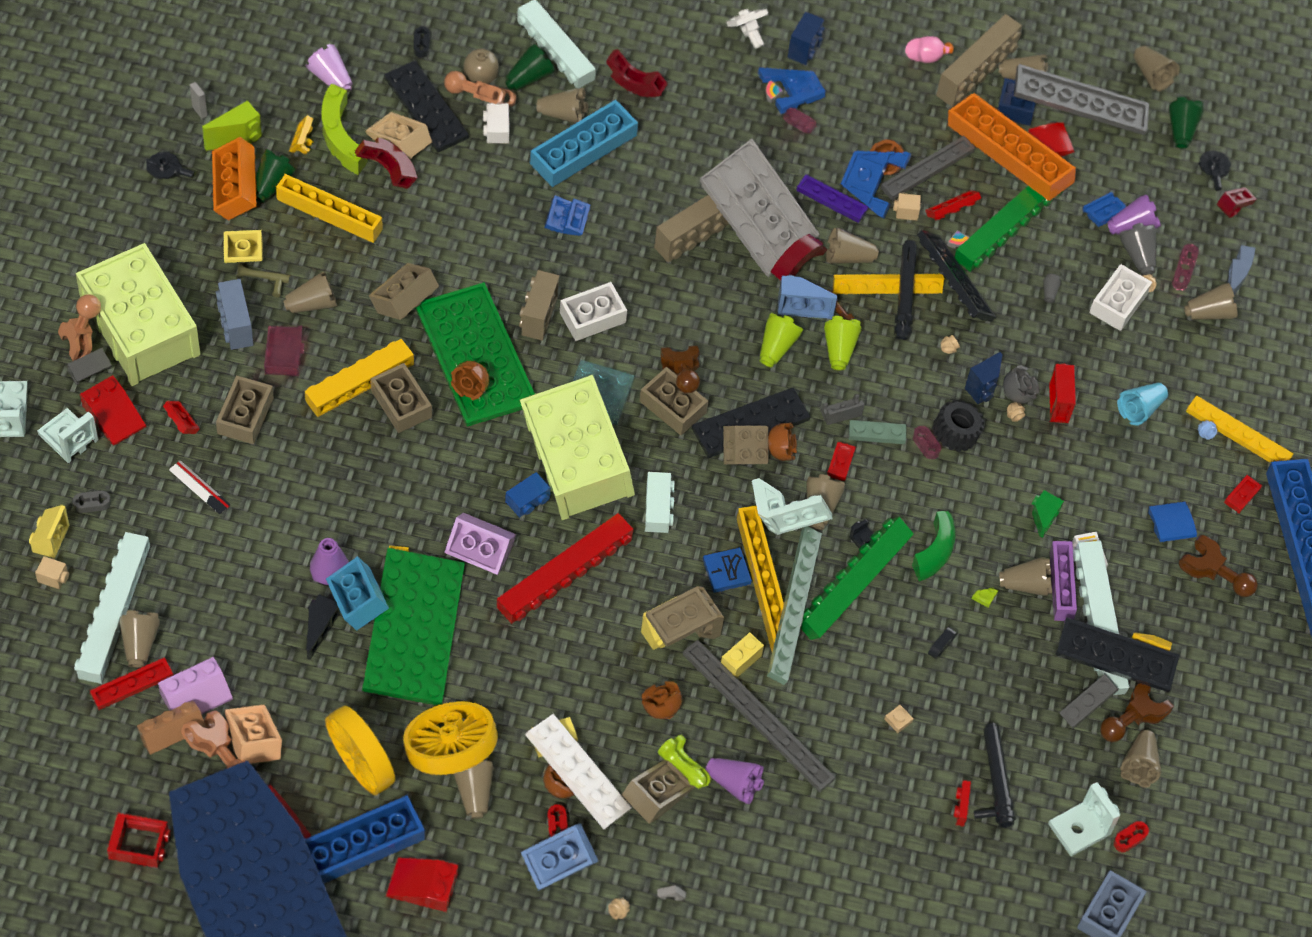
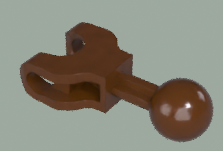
[661,345,700,394]
[1179,535,1258,597]
[1100,683,1174,742]

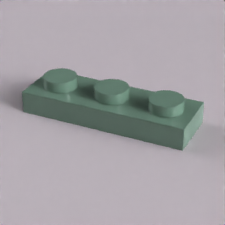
[849,420,906,444]

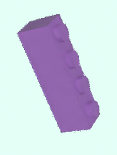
[1050,541,1077,621]

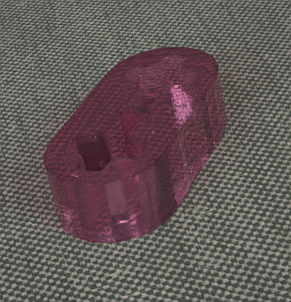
[783,108,816,134]
[913,426,941,459]

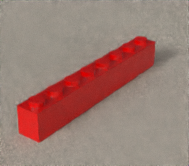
[497,513,633,624]

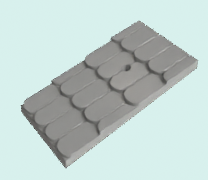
[700,138,819,277]

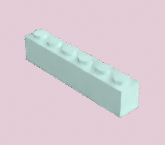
[517,0,596,88]

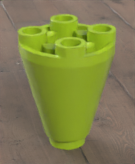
[759,313,803,367]
[824,316,861,370]

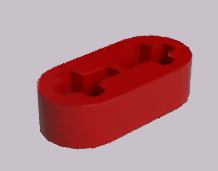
[547,804,567,838]
[1113,821,1149,852]

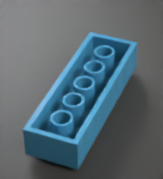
[530,100,638,187]

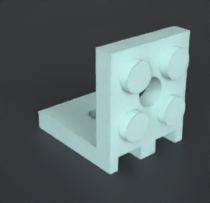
[37,408,98,463]
[1048,782,1120,857]

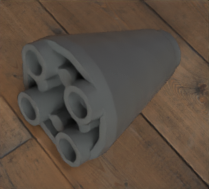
[1119,223,1156,276]

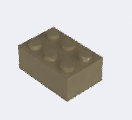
[369,263,439,320]
[519,270,559,341]
[371,363,432,433]
[639,367,708,435]
[216,375,274,444]

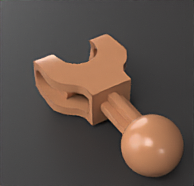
[444,71,516,107]
[58,294,101,361]
[182,711,245,769]

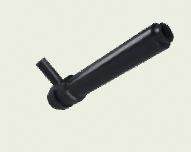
[894,240,917,340]
[974,723,1016,828]

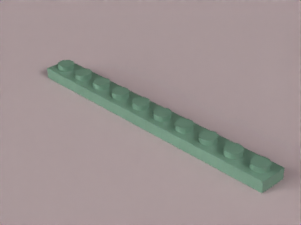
[767,526,822,685]

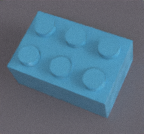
[326,556,389,631]

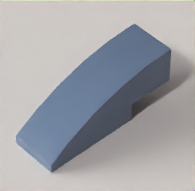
[1228,245,1255,295]

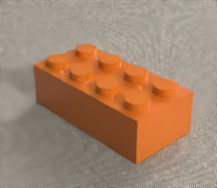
[212,137,256,220]

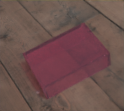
[264,325,305,376]

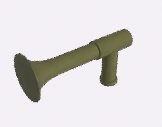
[236,262,290,297]

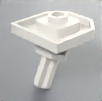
[727,9,768,48]

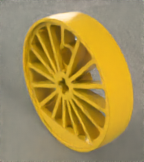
[403,702,497,775]
[325,706,395,795]

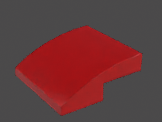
[1028,122,1074,157]

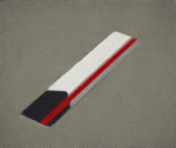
[169,461,230,514]

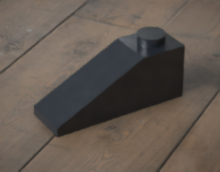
[306,594,340,660]

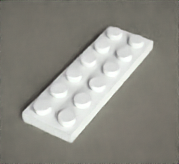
[525,714,631,829]

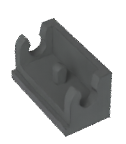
[67,348,112,385]
[820,394,864,425]

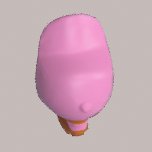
[905,37,954,63]

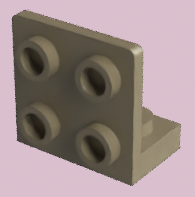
[723,426,768,464]

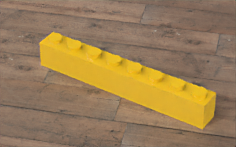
[737,506,784,652]

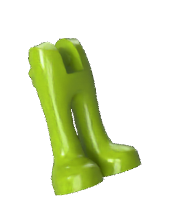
[658,734,711,788]

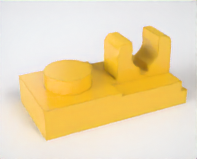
[289,115,313,154]

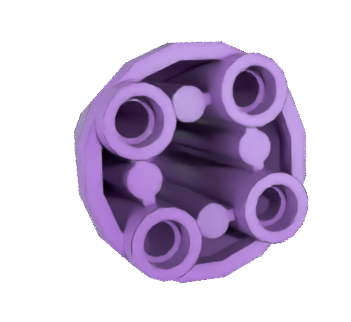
[1107,195,1161,235]
[310,538,349,585]
[706,758,764,804]

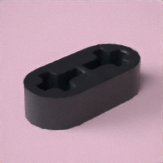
[413,26,430,58]
[928,626,958,660]

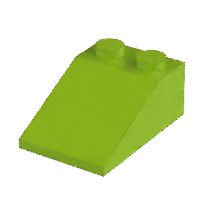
[202,101,262,151]

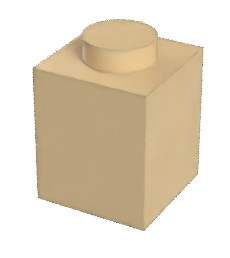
[893,193,920,220]
[35,556,69,589]

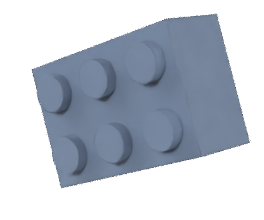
[215,279,253,350]
[1077,870,1146,937]

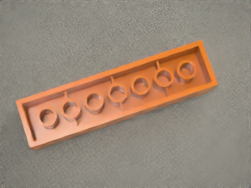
[948,93,1076,201]

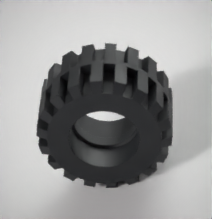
[932,400,984,452]

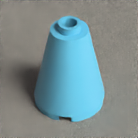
[1117,383,1168,426]

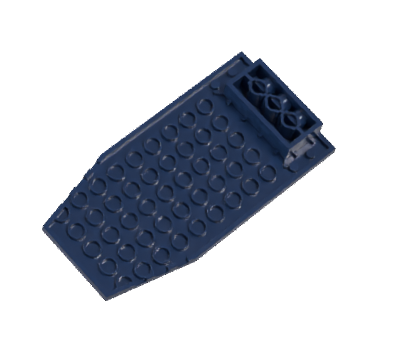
[169,761,346,937]

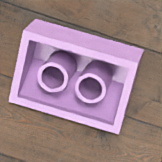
[444,513,516,575]
[158,657,233,714]

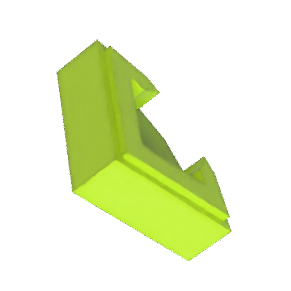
[972,588,998,608]

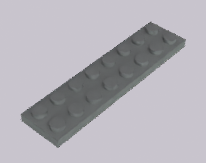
[1014,64,1149,135]

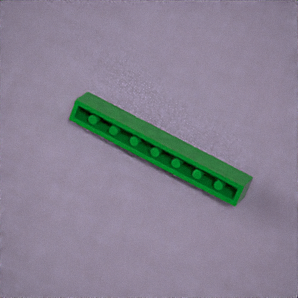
[955,186,1063,272]
[800,517,914,640]

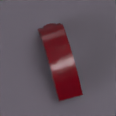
[606,49,668,97]
[355,137,417,189]
[770,234,827,281]

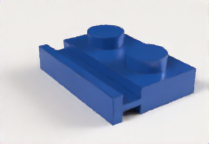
[1083,192,1127,227]

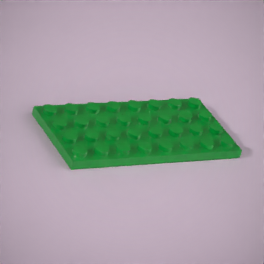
[415,282,535,427]
[362,548,465,706]

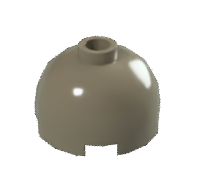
[464,49,499,84]

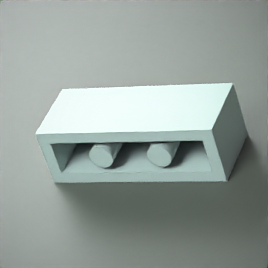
[645,472,674,533]

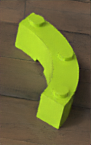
[322,83,368,175]

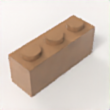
[137,700,206,755]

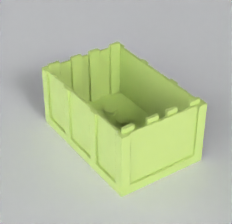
[76,243,200,386]
[520,375,635,520]

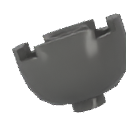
[1003,365,1040,404]

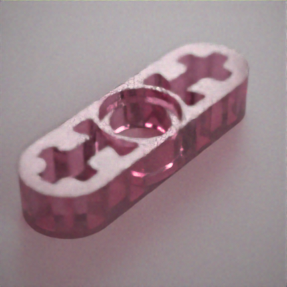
[1172,244,1199,290]

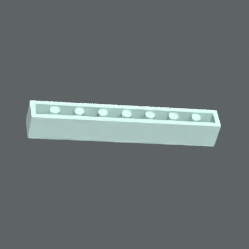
[74,532,150,684]
[1073,541,1129,695]

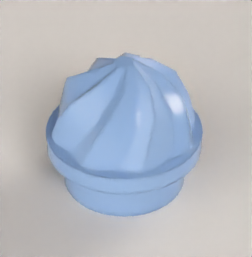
[1198,420,1217,440]

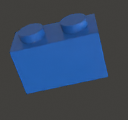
[505,472,551,518]

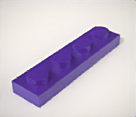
[796,175,868,223]

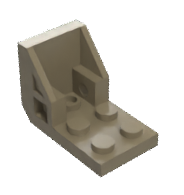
[646,586,724,647]

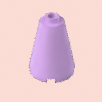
[306,44,352,93]

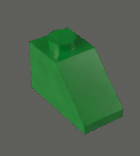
[1032,490,1064,538]

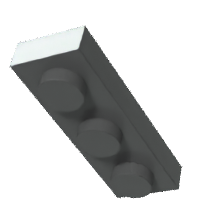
[1060,674,1118,729]

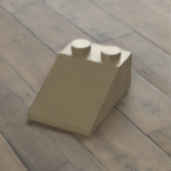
[622,760,695,824]

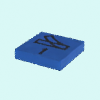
[703,548,752,593]

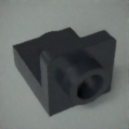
[849,519,873,549]

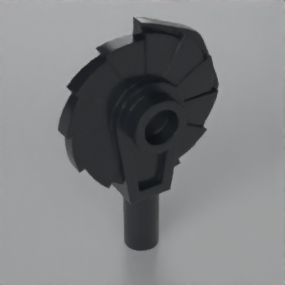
[1198,150,1231,191]
[146,151,194,180]

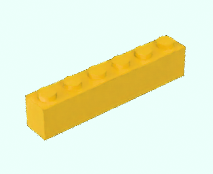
[276,174,382,243]
[305,339,414,417]

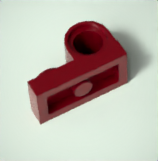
[1217,187,1257,218]

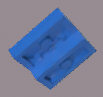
[544,196,590,236]
[1148,502,1197,542]

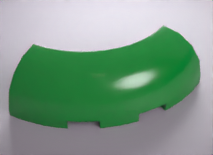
[912,511,956,581]

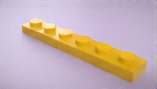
[832,274,944,294]
[1186,395,1293,463]

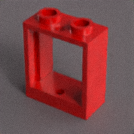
[1049,363,1076,423]
[107,813,171,868]

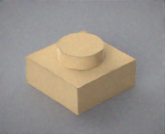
[885,705,913,733]

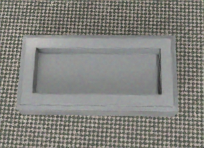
[190,82,207,119]

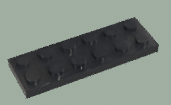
[384,60,469,153]
[917,230,996,322]
[692,387,810,458]
[1055,617,1180,693]

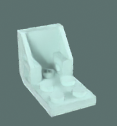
[0,381,28,437]
[752,478,833,535]

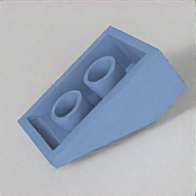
[778,275,837,319]
[521,824,599,890]

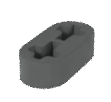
[72,491,111,513]

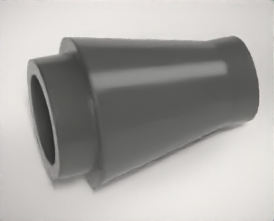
[1043,274,1061,303]

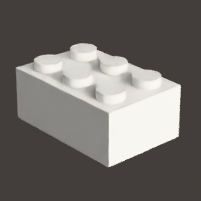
[1089,264,1152,331]
[560,282,627,341]

